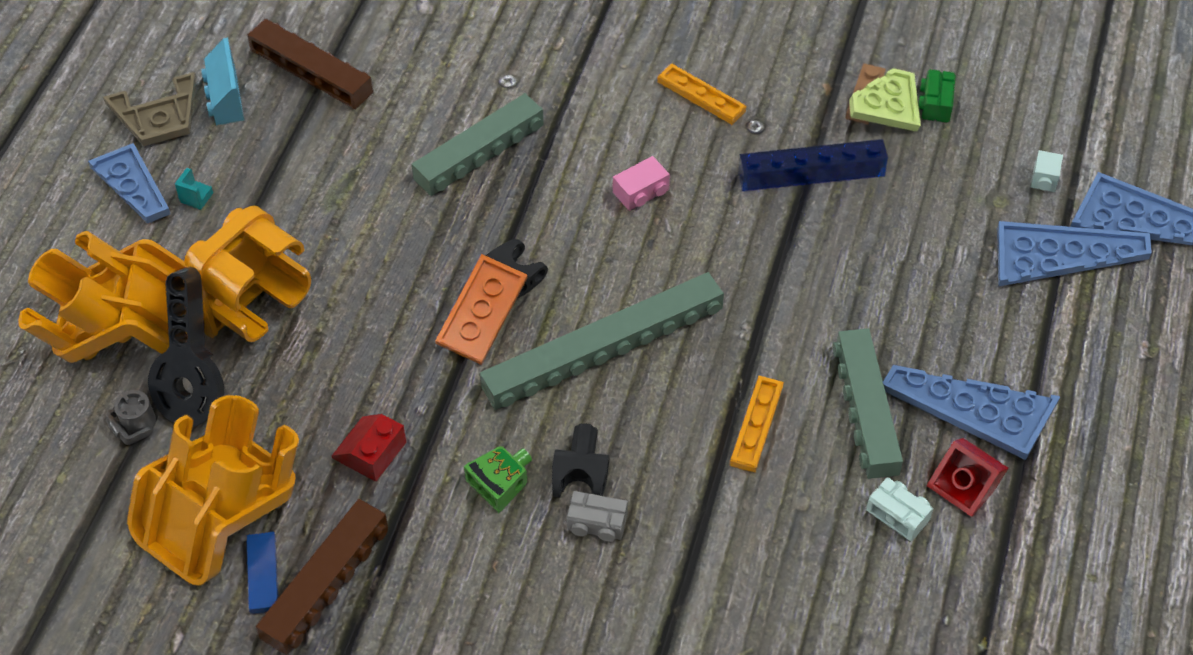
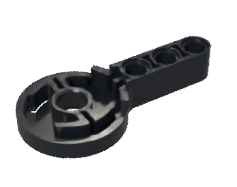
[148,267,224,426]

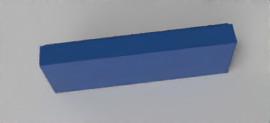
[247,532,278,614]

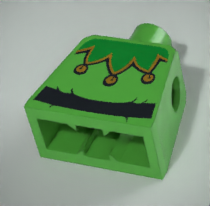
[464,447,532,513]

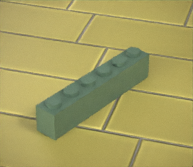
[412,93,544,196]
[833,328,903,479]

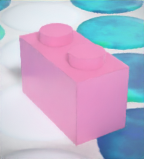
[613,156,670,211]

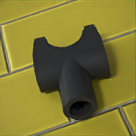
[486,239,548,298]
[552,423,609,498]

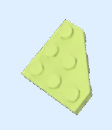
[849,68,921,132]

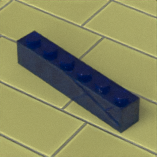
[738,139,888,191]

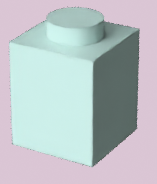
[1031,150,1063,192]

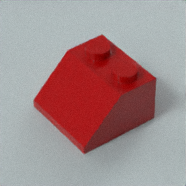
[332,414,407,482]
[926,438,1009,517]

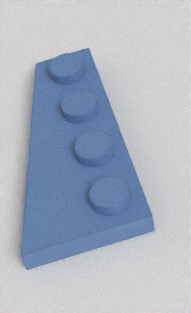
[88,143,170,224]

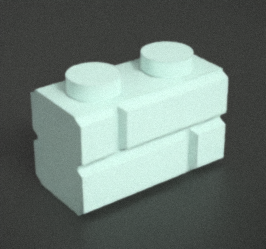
[866,478,933,541]

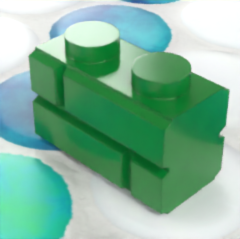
[918,69,956,123]

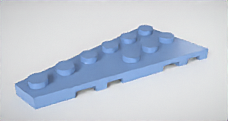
[1070,172,1193,245]
[997,221,1152,287]
[883,365,1060,460]

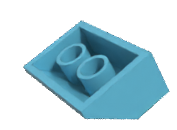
[201,38,244,125]

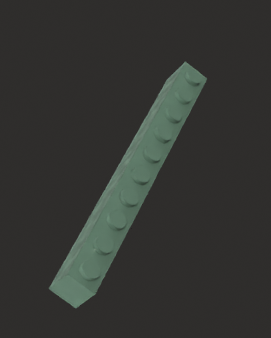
[480,272,724,410]

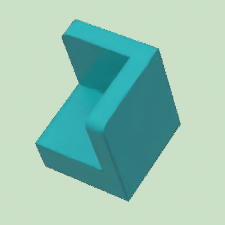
[175,168,214,210]

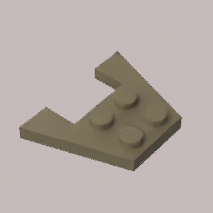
[103,72,196,146]

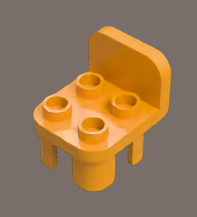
[184,206,311,342]
[18,231,186,363]
[127,395,299,585]

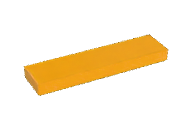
[657,63,746,125]
[730,375,784,473]

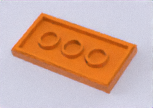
[435,254,528,365]

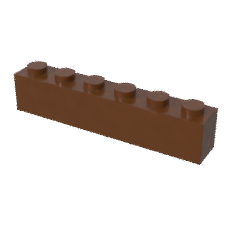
[247,18,373,110]
[255,498,388,655]

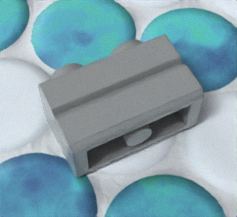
[567,491,628,541]

